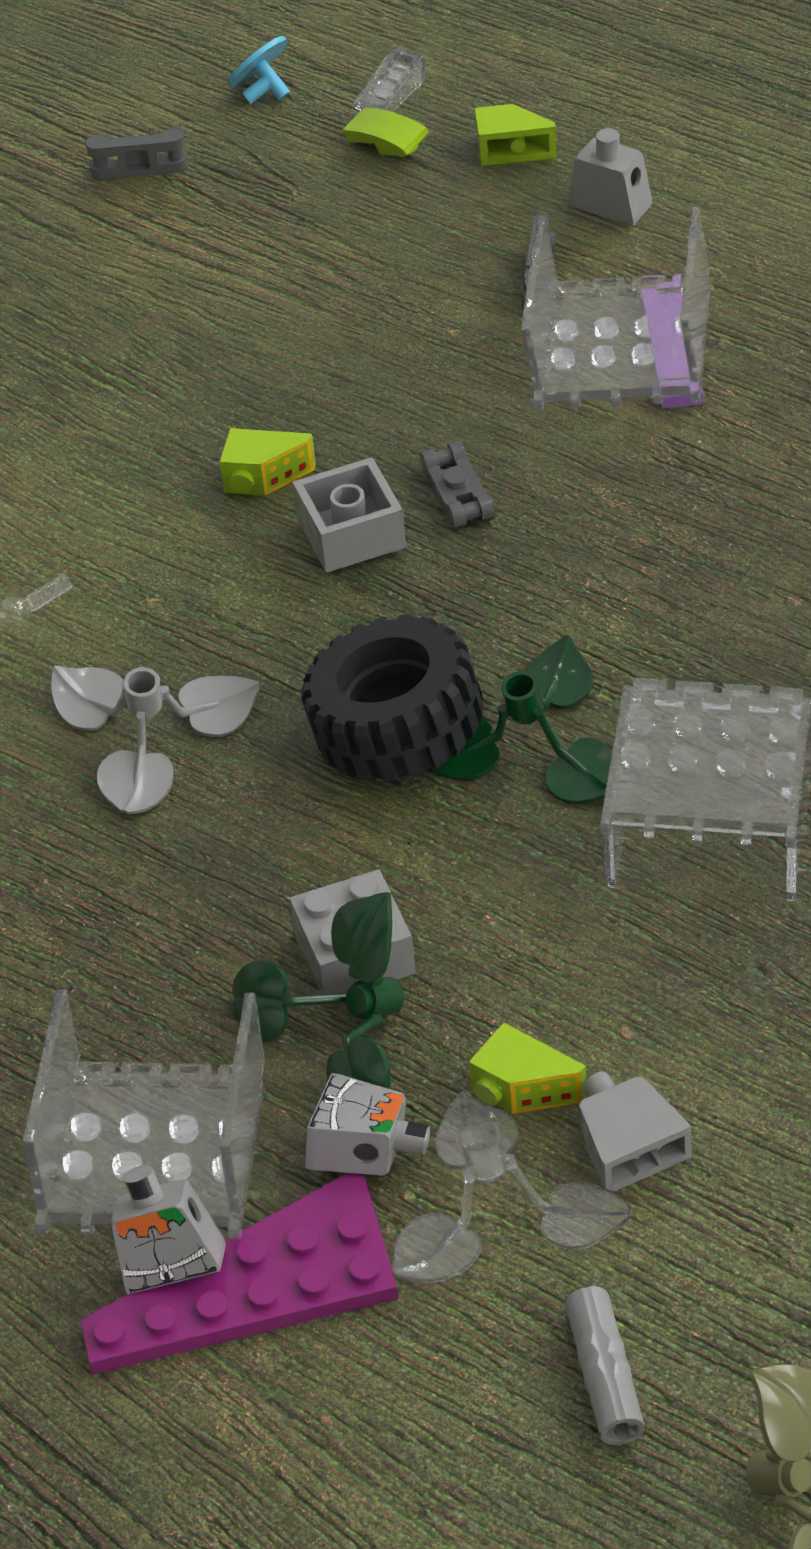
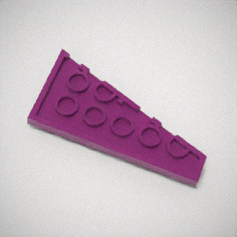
[80,1173,399,1374]

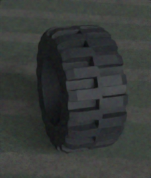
[301,615,484,783]

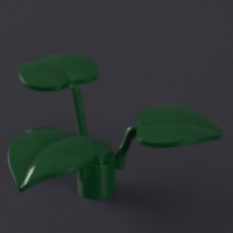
[428,635,623,804]
[232,892,404,1089]

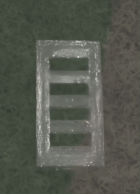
[354,47,426,112]

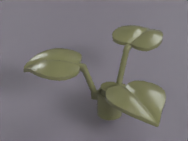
[746,1364,811,1549]

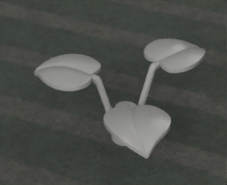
[51,665,260,814]

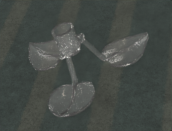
[391,1089,632,1283]

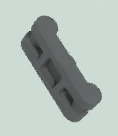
[86,128,188,180]
[419,441,495,529]

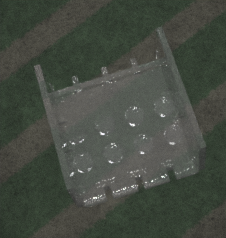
[521,207,710,411]
[600,678,811,902]
[23,989,265,1239]

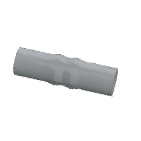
[565,1286,645,1445]

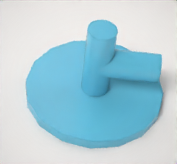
[227,36,291,104]

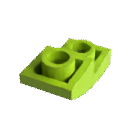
[342,108,429,157]

